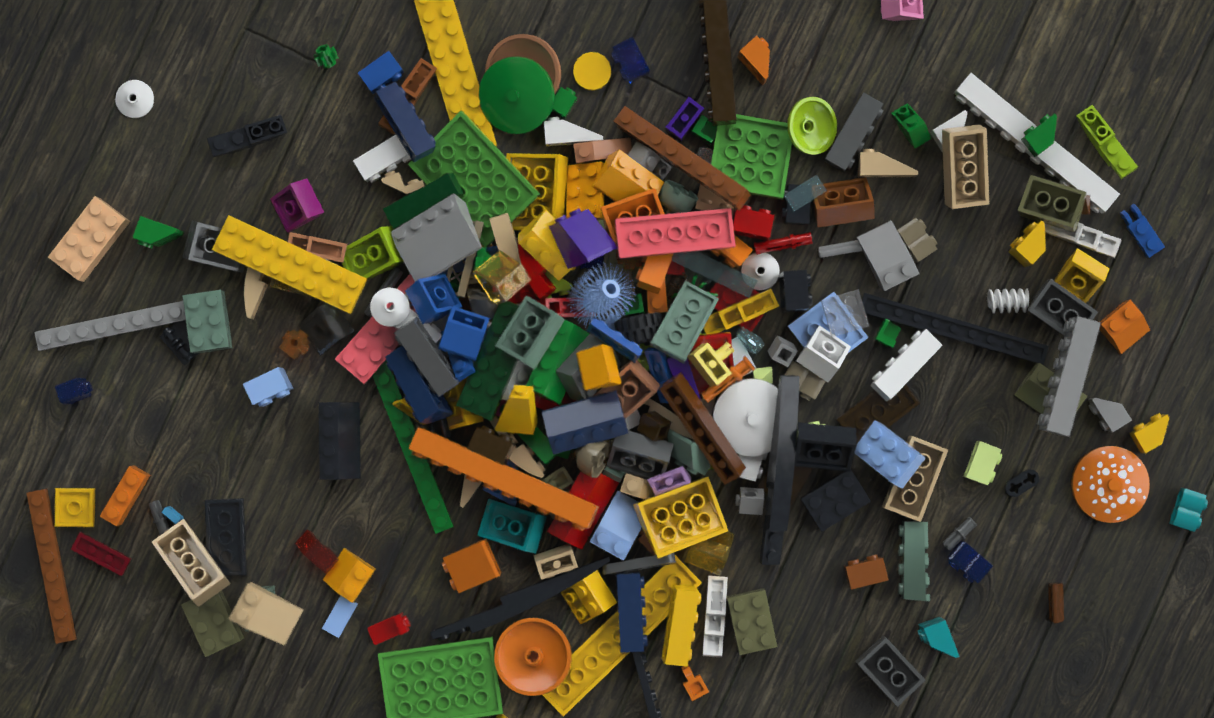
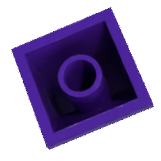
[549,208,618,269]

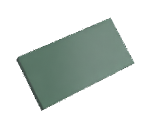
[650,280,719,364]

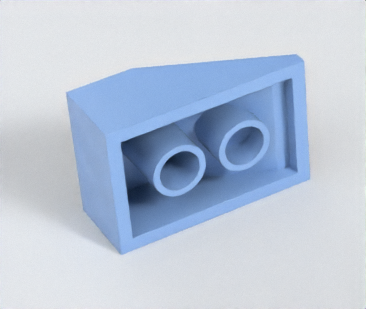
[590,490,641,561]

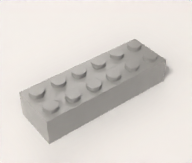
[1037,316,1101,436]

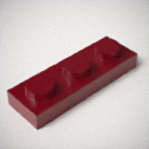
[71,532,132,576]

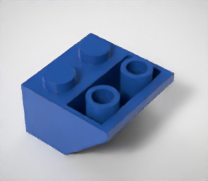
[439,306,490,361]

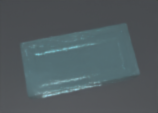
[784,175,827,212]

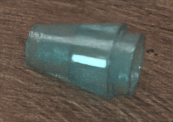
[736,327,765,354]

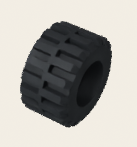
[614,312,663,344]

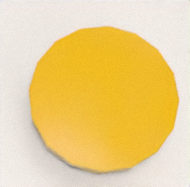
[573,52,611,91]

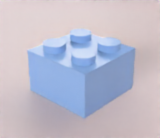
[243,367,293,407]

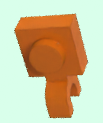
[681,665,709,701]

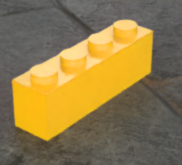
[661,585,701,667]

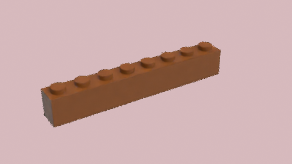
[614,106,750,210]

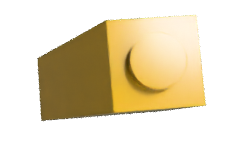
[495,385,538,435]

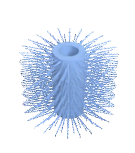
[568,262,636,328]

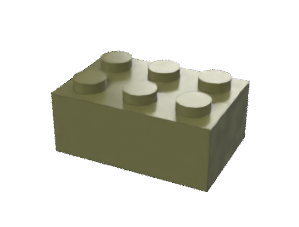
[726,588,777,655]
[181,590,244,657]

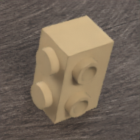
[533,544,578,579]

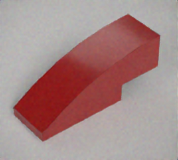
[517,242,557,299]

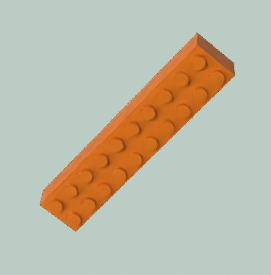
[409,427,599,530]

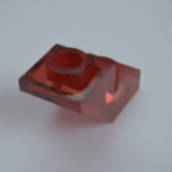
[295,529,339,574]

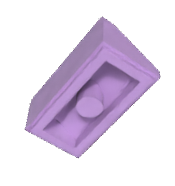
[647,466,691,496]

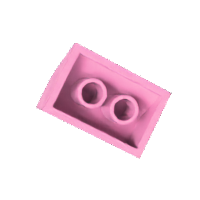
[881,0,924,21]

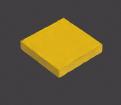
[55,488,95,527]

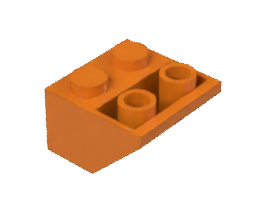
[709,235,753,269]

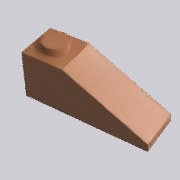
[573,138,632,164]

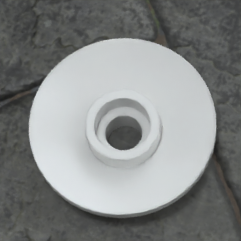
[115,80,154,118]
[741,253,779,290]
[370,288,409,327]

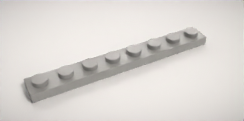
[35,301,186,351]

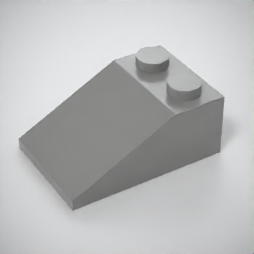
[857,220,919,291]

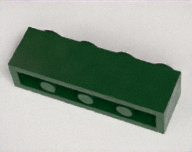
[383,173,464,229]

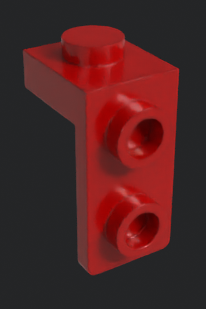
[367,612,411,645]

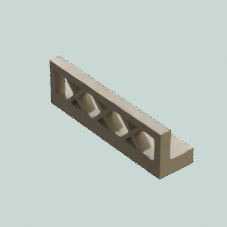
[446,220,484,298]

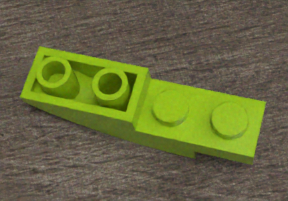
[1076,105,1138,179]

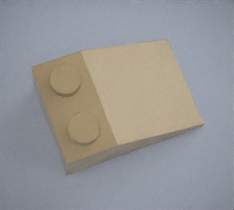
[229,582,303,645]

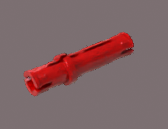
[754,232,813,255]

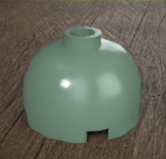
[659,180,699,214]

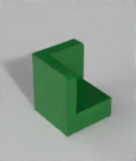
[691,115,717,145]
[622,293,644,316]
[873,319,901,348]

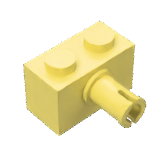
[688,342,734,387]

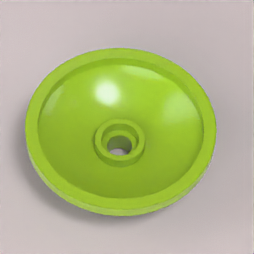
[787,97,837,155]

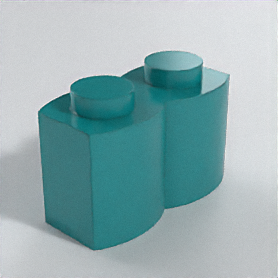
[1169,487,1208,532]

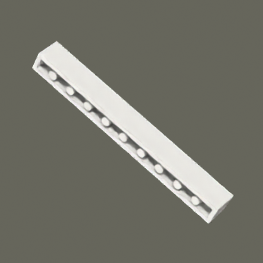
[954,73,1120,214]

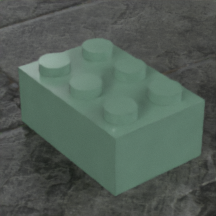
[182,290,233,354]

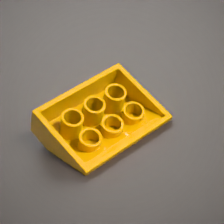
[506,153,568,231]
[633,477,728,559]

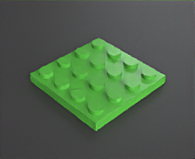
[711,114,792,200]

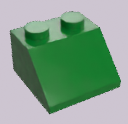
[132,216,184,249]

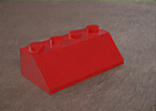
[547,472,619,550]

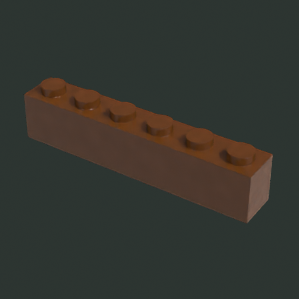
[659,372,746,485]

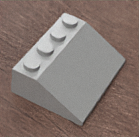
[391,194,482,282]

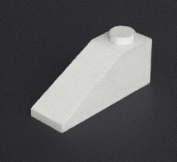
[544,117,603,146]

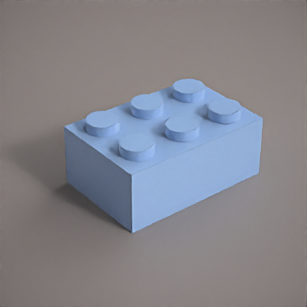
[855,420,926,489]

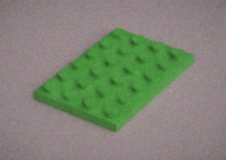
[408,111,540,248]
[378,636,503,718]

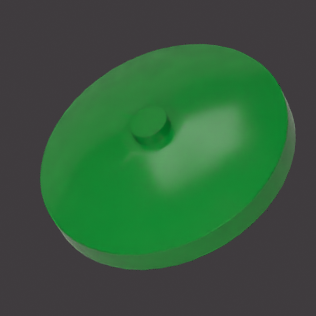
[479,56,555,134]

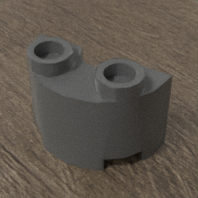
[467,289,505,321]

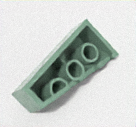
[898,521,930,601]

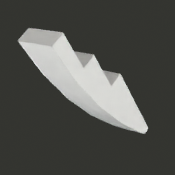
[1045,223,1122,258]
[702,576,728,657]

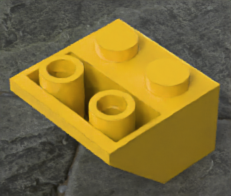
[1008,221,1046,267]
[561,570,617,624]

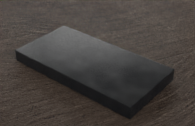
[204,498,247,576]

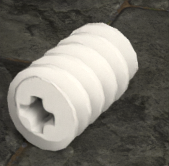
[987,288,1029,313]

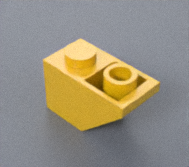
[1130,413,1169,454]

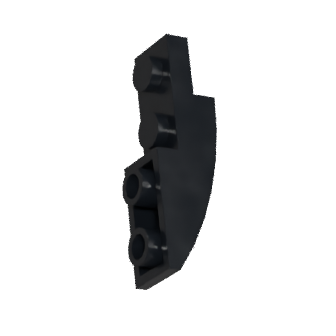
[207,115,287,158]

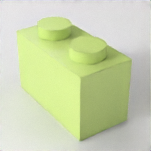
[963,441,1002,485]

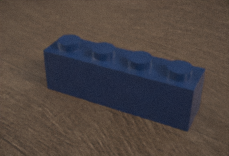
[374,82,436,163]
[617,572,648,653]

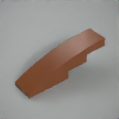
[378,58,437,135]

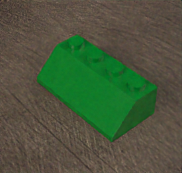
[526,320,589,405]

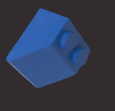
[405,274,462,324]

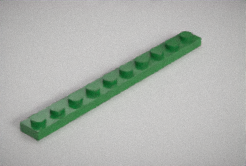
[373,360,454,534]

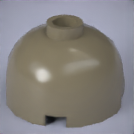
[575,441,611,478]

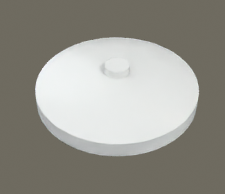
[713,378,778,456]

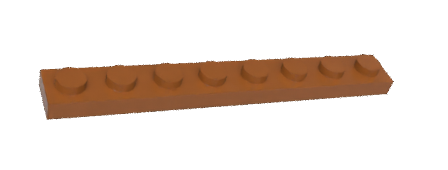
[26,489,76,644]

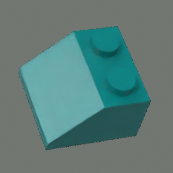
[917,616,960,658]

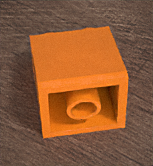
[442,538,502,593]

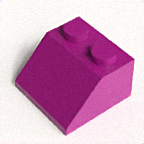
[270,178,324,233]

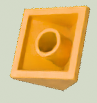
[576,344,621,391]

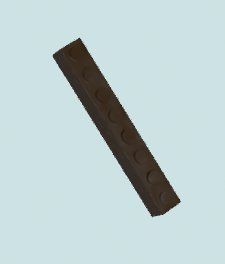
[699,0,737,126]

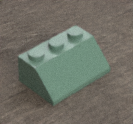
[495,296,565,369]

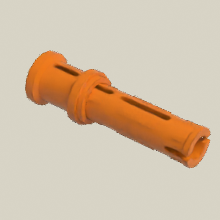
[701,356,756,403]

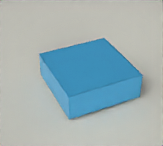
[162,506,184,524]

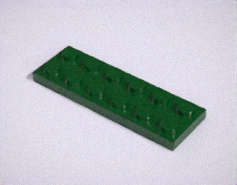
[456,298,519,421]

